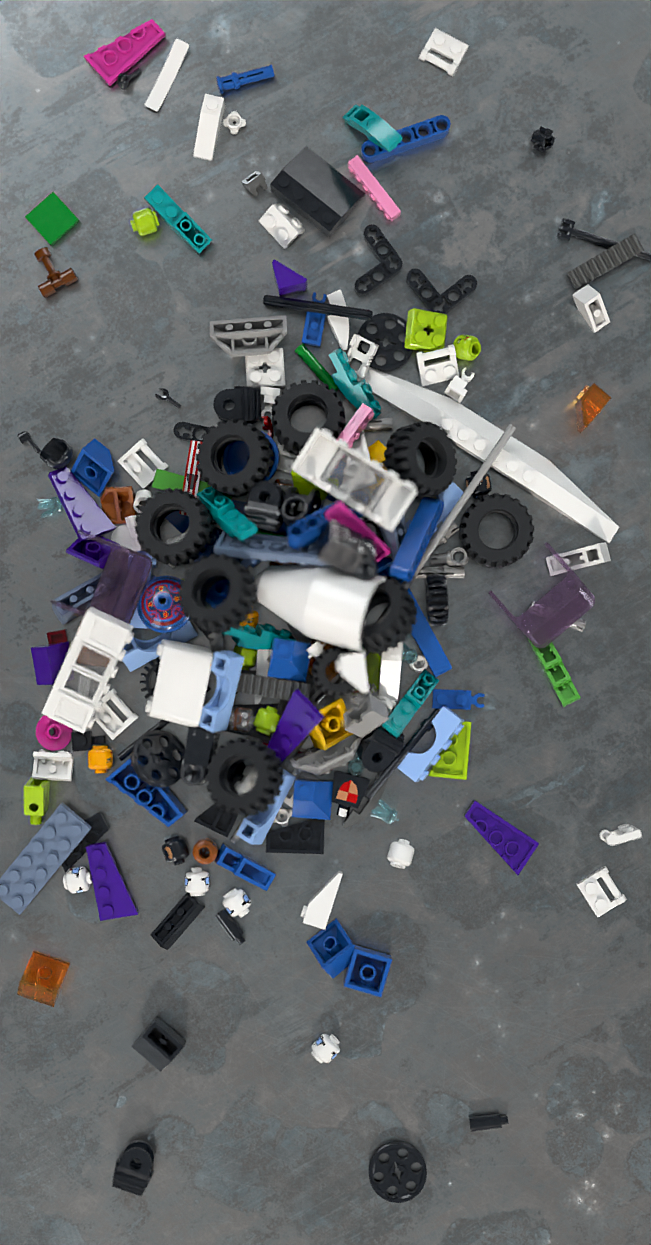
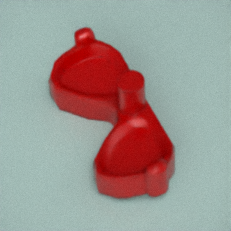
[262,416,274,439]

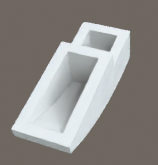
[327,289,349,353]

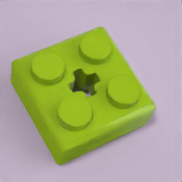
[405,308,448,352]

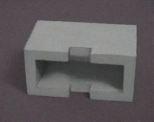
[343,695,389,738]

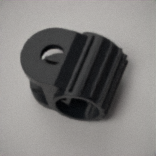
[213,386,262,424]
[244,481,286,532]
[281,487,321,531]
[356,723,405,772]
[112,1141,154,1196]

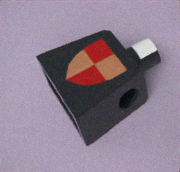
[332,770,370,817]

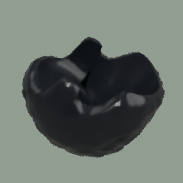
[40,438,73,469]

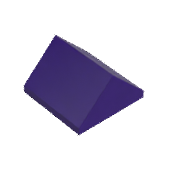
[272,259,308,297]
[66,536,120,571]
[31,641,75,685]

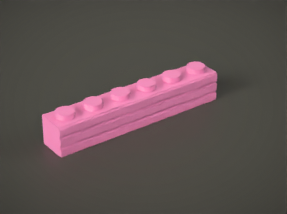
[347,155,401,221]
[335,403,374,469]

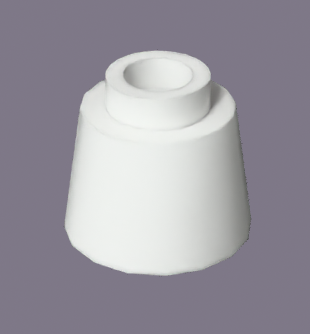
[133,489,153,514]

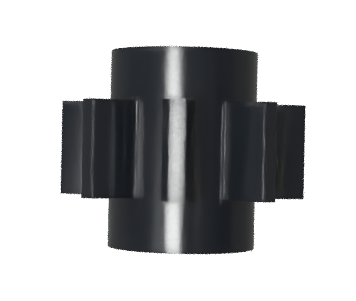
[531,126,555,153]

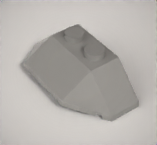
[210,315,288,357]
[288,734,362,776]

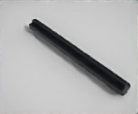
[263,295,373,321]

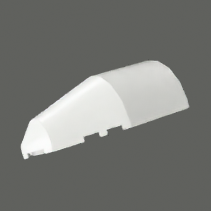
[254,564,386,654]

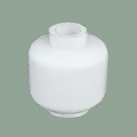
[387,839,414,869]

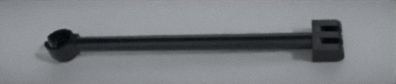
[557,218,651,261]

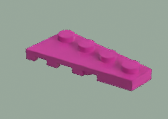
[83,19,166,86]
[325,500,391,563]

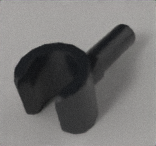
[116,68,141,90]
[155,388,181,409]
[17,431,41,453]

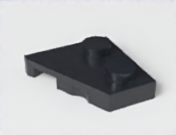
[194,802,239,837]

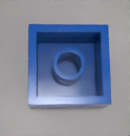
[343,945,392,997]

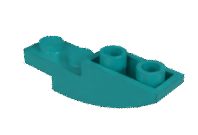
[342,104,403,152]
[144,184,212,254]
[329,347,382,419]
[197,486,258,541]
[222,623,296,650]
[382,669,439,738]

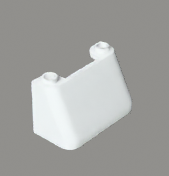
[145,639,213,728]

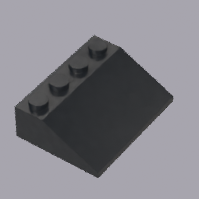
[270,146,365,238]

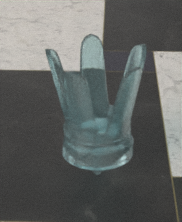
[36,497,63,518]
[401,643,418,664]
[347,756,365,776]
[370,798,399,824]

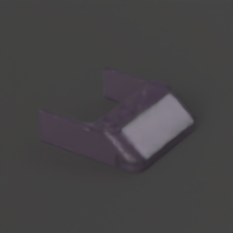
[50,529,152,624]
[488,542,595,648]

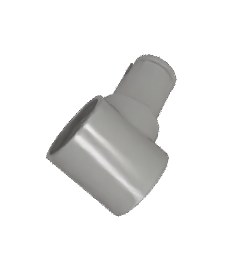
[430,547,469,567]

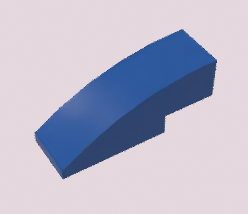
[214,843,276,891]

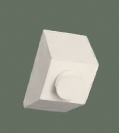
[572,284,610,332]
[336,653,369,693]

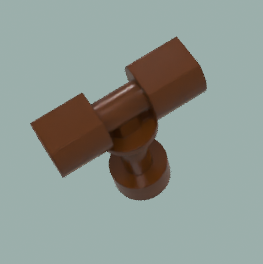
[34,247,78,298]

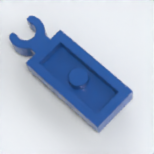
[302,292,327,347]
[432,689,485,710]

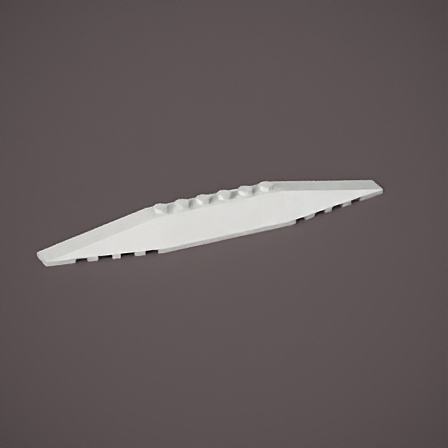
[357,365,619,543]

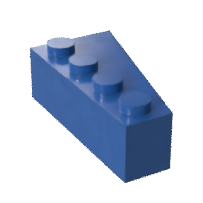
[105,757,188,827]

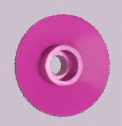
[36,715,73,751]

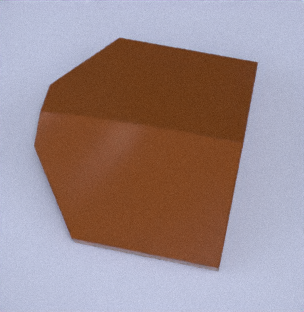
[100,486,137,524]

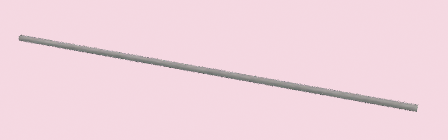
[230,424,516,844]

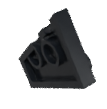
[62,812,109,873]
[266,819,325,854]

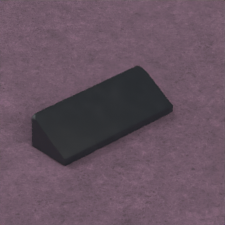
[150,892,205,950]

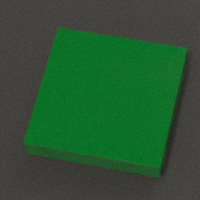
[25,192,79,246]

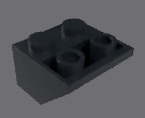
[131,1017,186,1072]

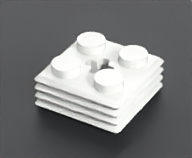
[245,348,285,389]

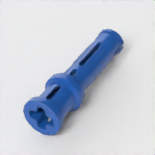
[216,65,274,94]

